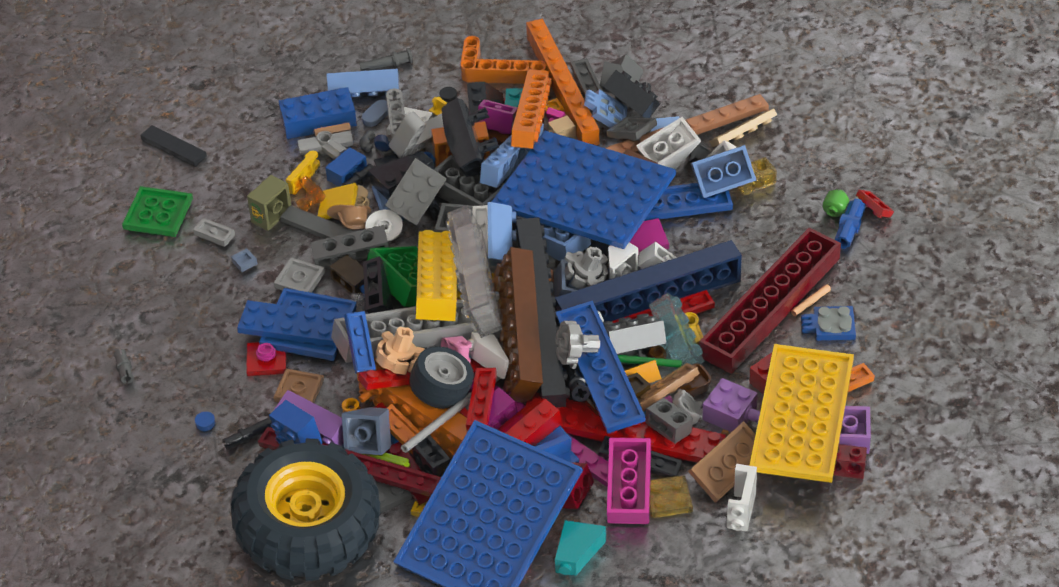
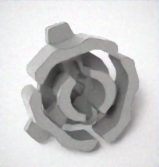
[564,247,609,289]
[555,321,600,369]

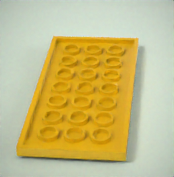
[749,344,854,483]

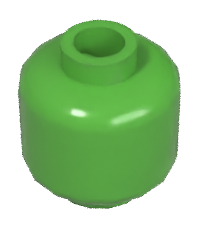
[822,189,849,217]

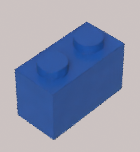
[325,147,367,187]

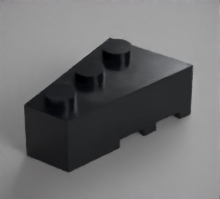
[603,70,661,118]
[368,151,435,200]

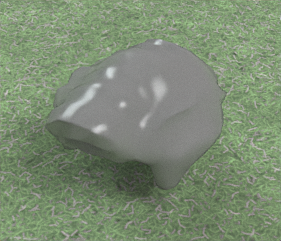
[673,389,703,426]

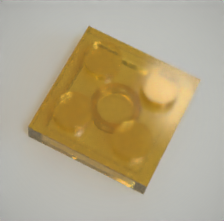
[650,475,693,518]

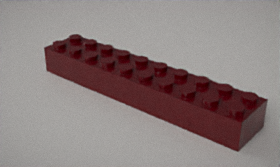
[699,228,841,374]

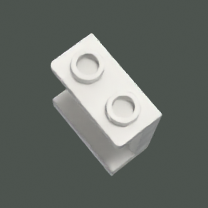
[727,464,757,531]

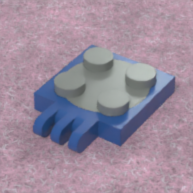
[801,306,856,341]

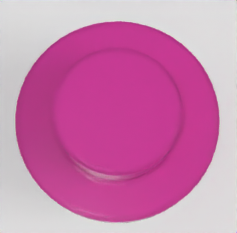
[256,343,276,361]

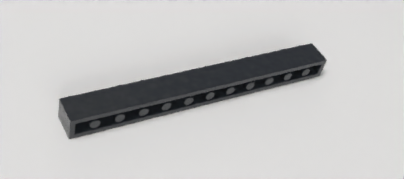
[516,218,570,407]

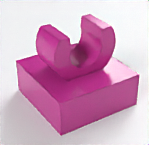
[546,107,566,122]

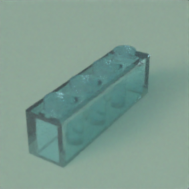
[649,293,704,369]

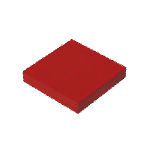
[247,342,286,376]

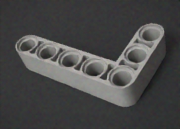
[389,111,443,158]

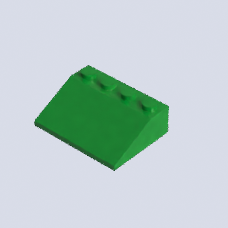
[367,246,418,308]

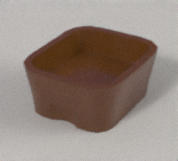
[678,363,712,397]

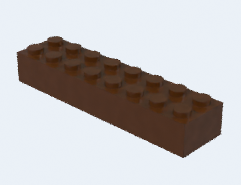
[496,247,543,403]

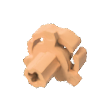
[375,327,425,375]

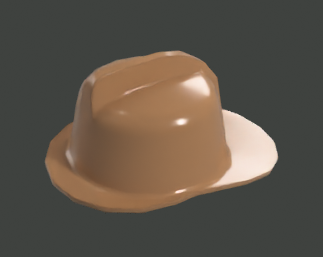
[327,205,371,230]

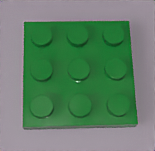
[122,186,193,237]

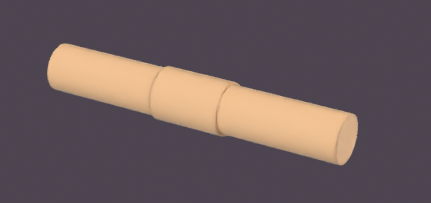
[791,284,831,316]

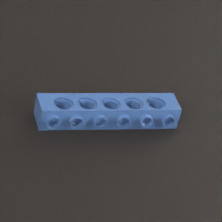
[480,123,544,188]

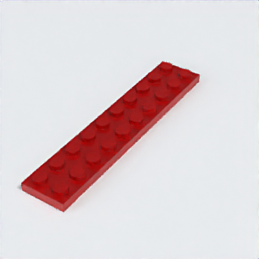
[526,392,726,463]

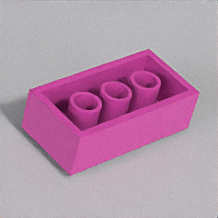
[607,438,651,524]

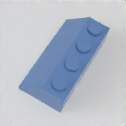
[327,69,399,97]

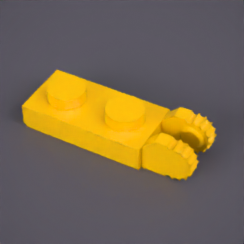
[285,150,320,195]

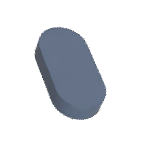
[362,100,388,127]

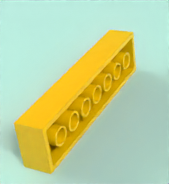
[416,230,457,321]

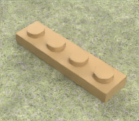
[709,109,777,147]

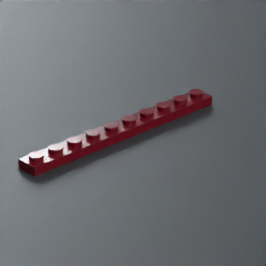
[258,427,441,497]

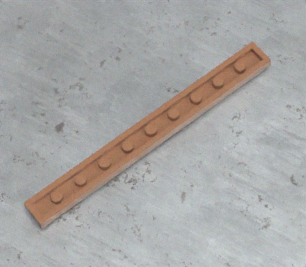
[606,94,769,154]

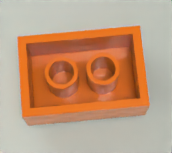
[431,121,490,167]

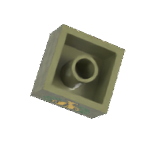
[247,175,291,231]

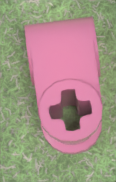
[441,336,472,363]

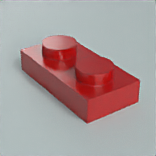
[855,189,894,218]

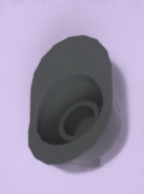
[689,141,712,161]

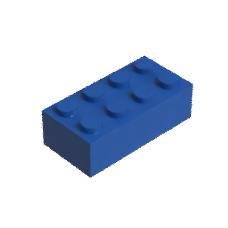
[278,87,357,139]

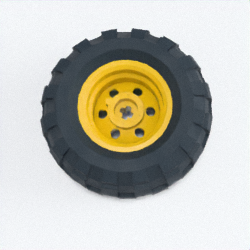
[230,438,380,581]

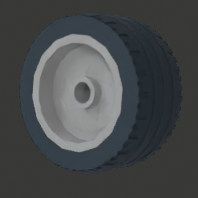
[409,346,474,409]

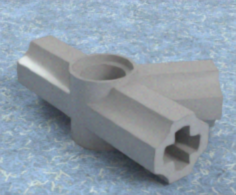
[297,131,353,160]

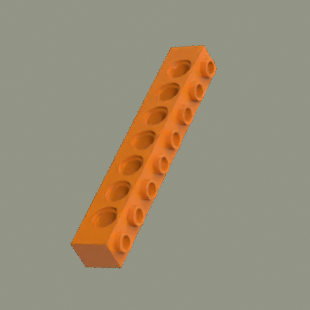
[511,69,552,149]

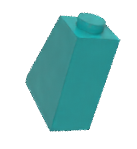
[555,520,606,576]

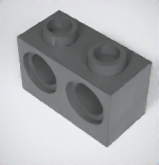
[645,398,693,444]

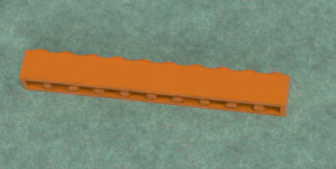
[526,18,600,146]

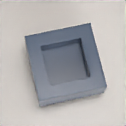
[231,248,258,272]

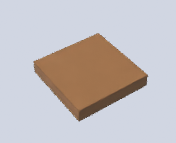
[273,369,324,403]

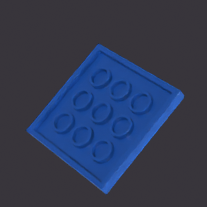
[259,288,357,361]

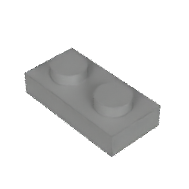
[193,218,235,247]

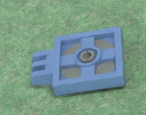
[584,89,627,128]

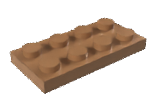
[688,421,755,502]

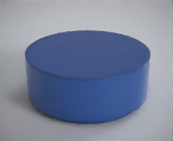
[195,411,216,431]

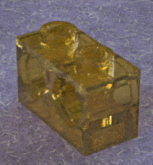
[737,157,777,196]

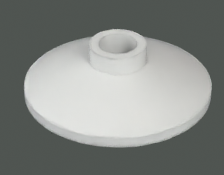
[365,209,403,242]

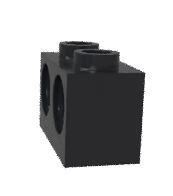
[412,435,451,477]

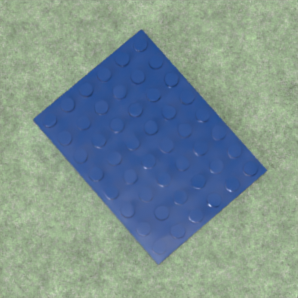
[491,130,676,249]
[393,420,583,587]

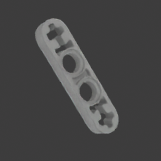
[386,88,405,138]

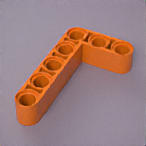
[461,36,547,84]

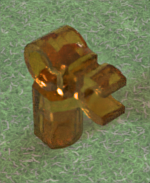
[296,176,326,212]

